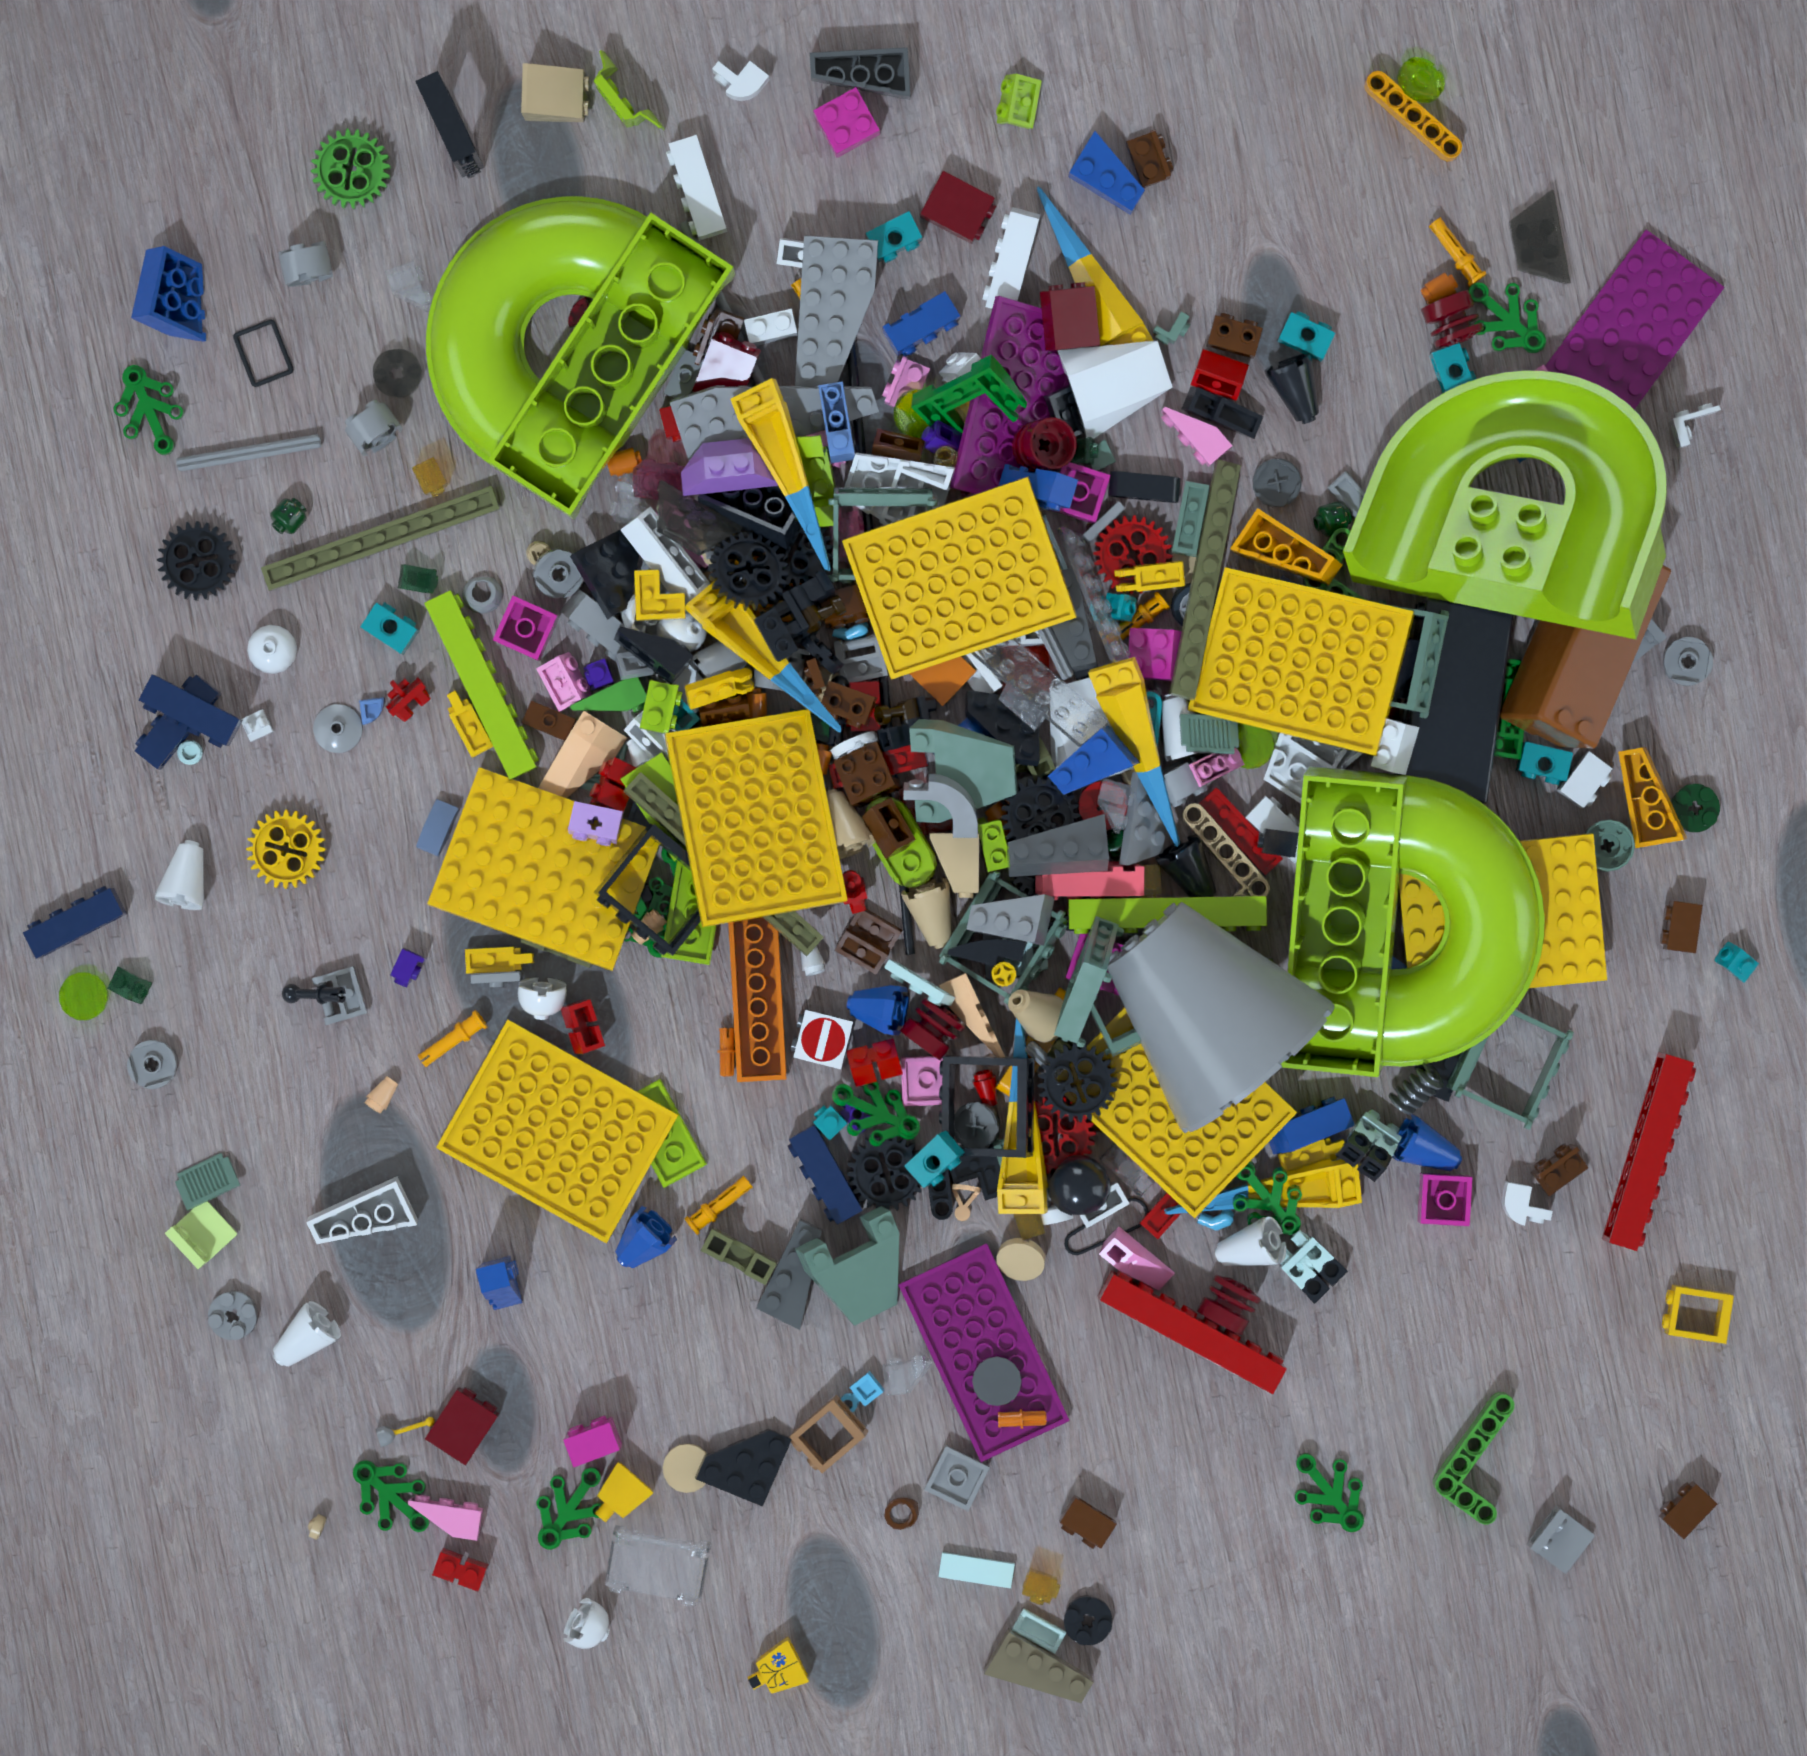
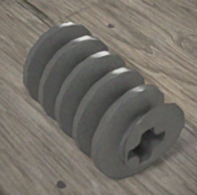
[1389,1063,1443,1115]

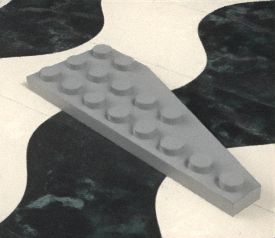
[795,235,878,434]
[669,385,879,461]

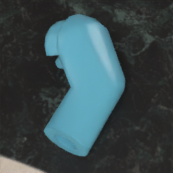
[832,622,869,641]
[1197,1209,1234,1230]

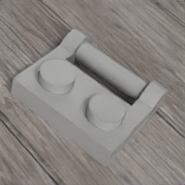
[834,633,889,683]
[312,966,368,1025]

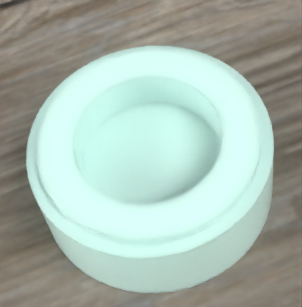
[177,740,203,765]

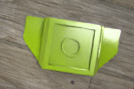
[594,50,665,130]
[796,435,836,527]

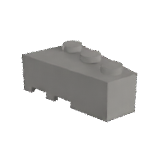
[560,589,629,662]
[967,894,1054,946]

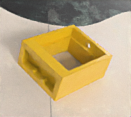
[1662,1284,1734,1344]

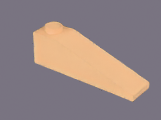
[538,711,627,798]
[939,973,1005,1057]

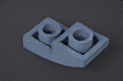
[416,799,459,857]

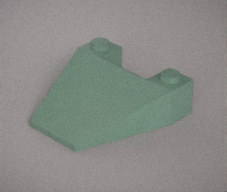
[909,719,1017,823]
[795,1206,899,1326]

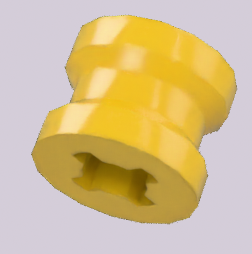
[991,961,1016,986]

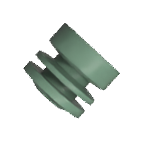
[1584,819,1635,872]

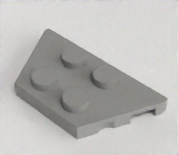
[1119,772,1166,865]

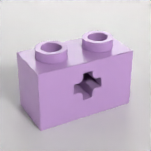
[568,801,623,846]

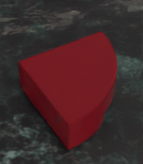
[568,297,589,328]

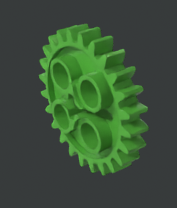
[311,129,391,210]

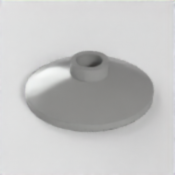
[313,704,362,753]

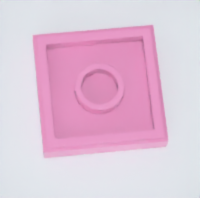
[901,1055,950,1106]

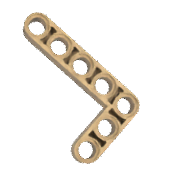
[1182,803,1270,928]

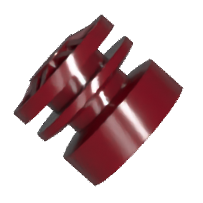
[1421,290,1484,348]
[1012,418,1077,472]
[900,997,965,1061]
[1197,1274,1261,1335]

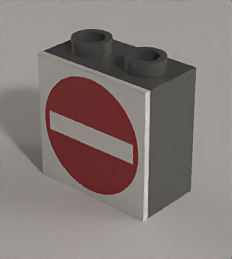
[790,1009,853,1069]

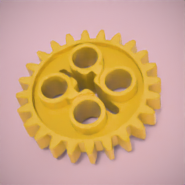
[246,810,327,889]

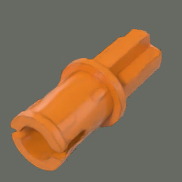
[717,1028,736,1077]
[998,1409,1047,1429]

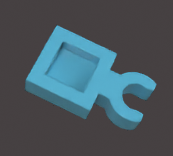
[841,1371,885,1412]

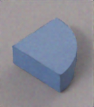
[359,697,385,725]

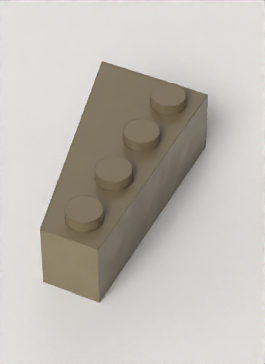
[984,1627,1094,1703]

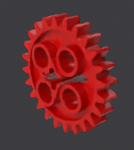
[1093,515,1173,595]
[1035,1095,1096,1174]

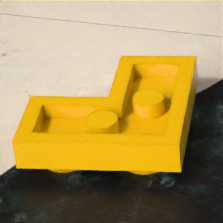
[634,570,686,621]

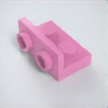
[882,356,930,415]
[536,652,592,712]

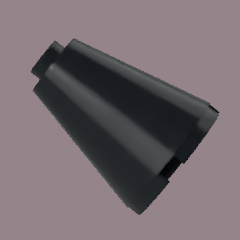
[1264,353,1319,424]
[1156,834,1217,897]

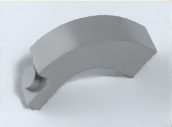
[904,773,978,838]

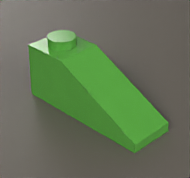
[570,677,647,713]

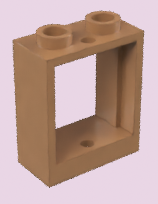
[790,1394,868,1473]

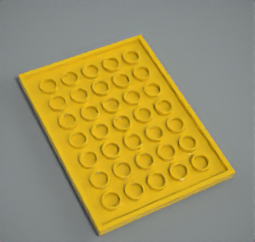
[842,476,1077,680]
[1188,567,1414,756]
[664,709,848,928]
[427,767,660,971]
[1399,833,1607,988]
[1056,1007,1297,1219]
[436,1019,679,1244]

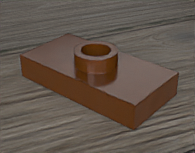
[522,701,577,741]

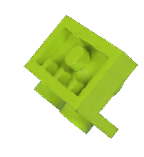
[996,74,1042,129]
[640,680,683,734]
[977,817,1008,872]

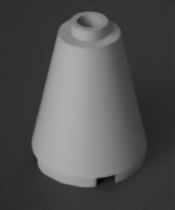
[692,641,747,678]

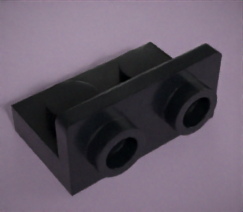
[754,607,798,662]

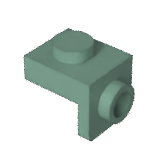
[1153,311,1191,345]

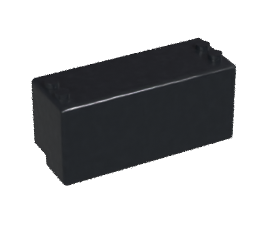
[1394,598,1514,805]

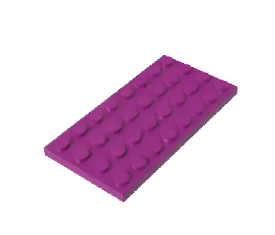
[1545,229,1725,410]
[949,296,1075,511]
[898,1243,1070,1462]

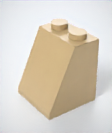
[521,63,589,122]
[929,833,979,898]

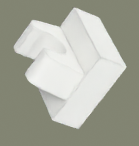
[241,709,274,742]

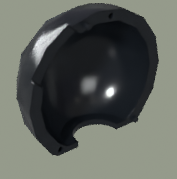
[1047,1155,1111,1216]

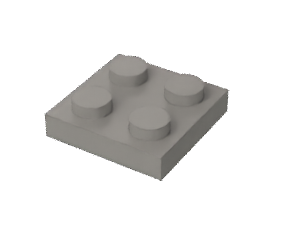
[924,1445,990,1511]

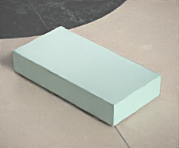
[1012,1608,1067,1654]

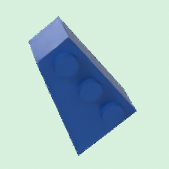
[1068,131,1145,215]
[882,291,961,357]
[999,464,1078,511]
[1048,725,1140,795]
[1269,1096,1355,1155]
[475,1256,523,1310]

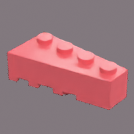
[1035,861,1144,900]

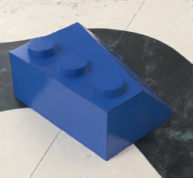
[131,246,206,342]

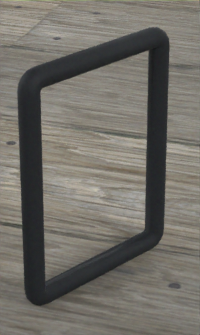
[233,319,294,387]

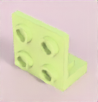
[165,1201,237,1269]

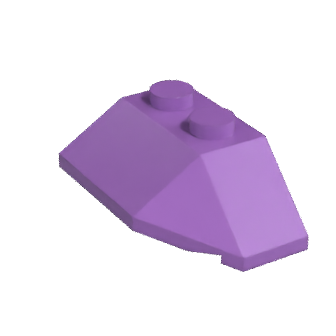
[681,438,778,496]

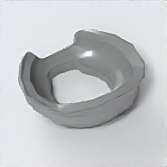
[462,577,503,614]

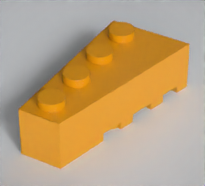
[1230,508,1342,585]
[1618,747,1688,848]

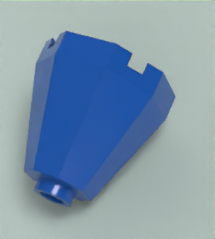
[847,985,909,1036]
[615,1206,677,1268]

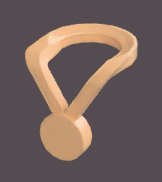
[950,1184,981,1221]

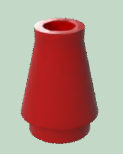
[972,1069,997,1106]

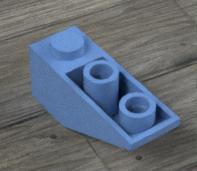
[818,381,855,463]

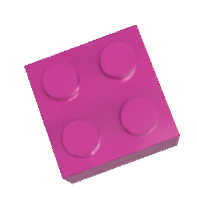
[813,87,880,158]
[1050,462,1111,524]
[493,595,559,662]
[1128,628,1181,681]
[1417,1173,1472,1226]
[563,1415,622,1468]

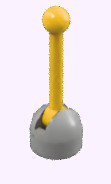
[375,1417,435,1447]

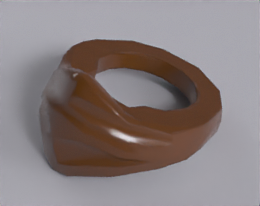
[884,1498,919,1530]

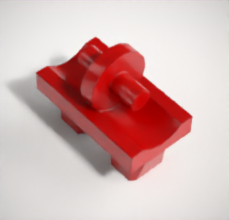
[385,677,431,722]
[842,870,868,914]

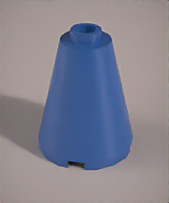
[1392,1114,1462,1172]

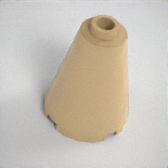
[826,789,876,859]
[901,878,952,949]
[1008,990,1063,1043]

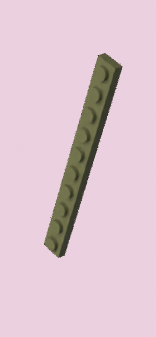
[1169,459,1241,700]
[261,486,500,591]
[623,772,824,957]

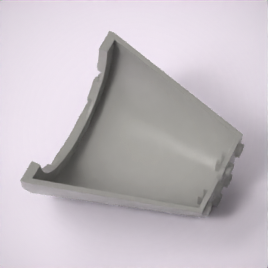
[1107,902,1335,1133]

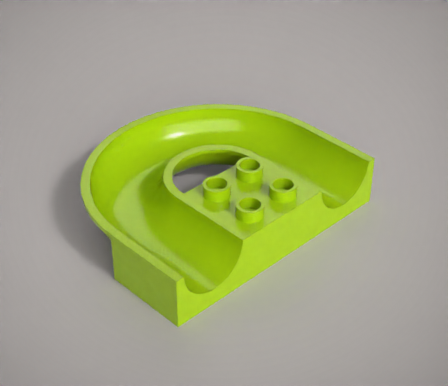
[426,196,736,520]
[1343,371,1667,639]
[1281,766,1545,1077]

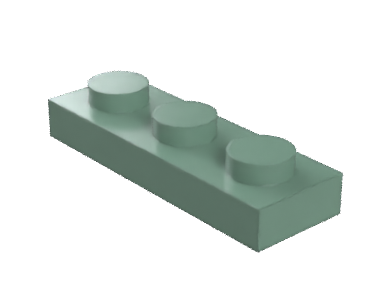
[1172,481,1210,557]

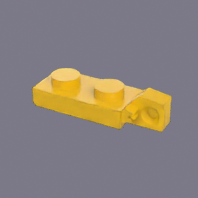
[447,691,494,758]
[465,947,534,974]
[1277,1137,1345,1172]

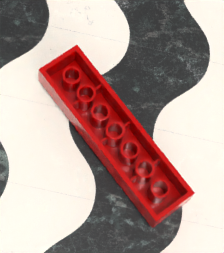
[1602,1052,1696,1251]
[1098,1270,1287,1394]

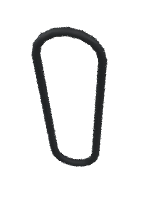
[1064,1198,1149,1256]

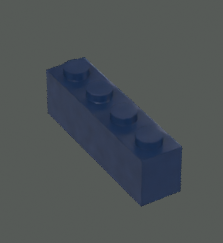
[139,674,243,748]
[134,675,222,770]
[23,886,127,959]
[787,1124,863,1225]

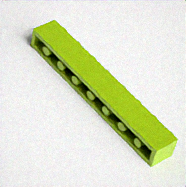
[424,590,539,779]
[1068,896,1267,934]

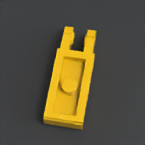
[1115,561,1185,592]
[685,668,754,710]

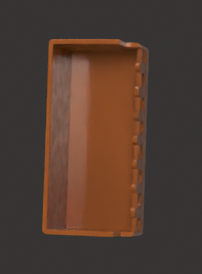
[1500,565,1671,748]

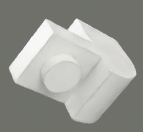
[712,61,770,101]
[1502,1181,1553,1226]

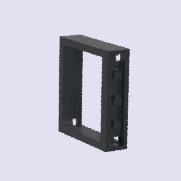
[415,71,485,179]
[594,824,701,955]
[939,1056,1034,1158]

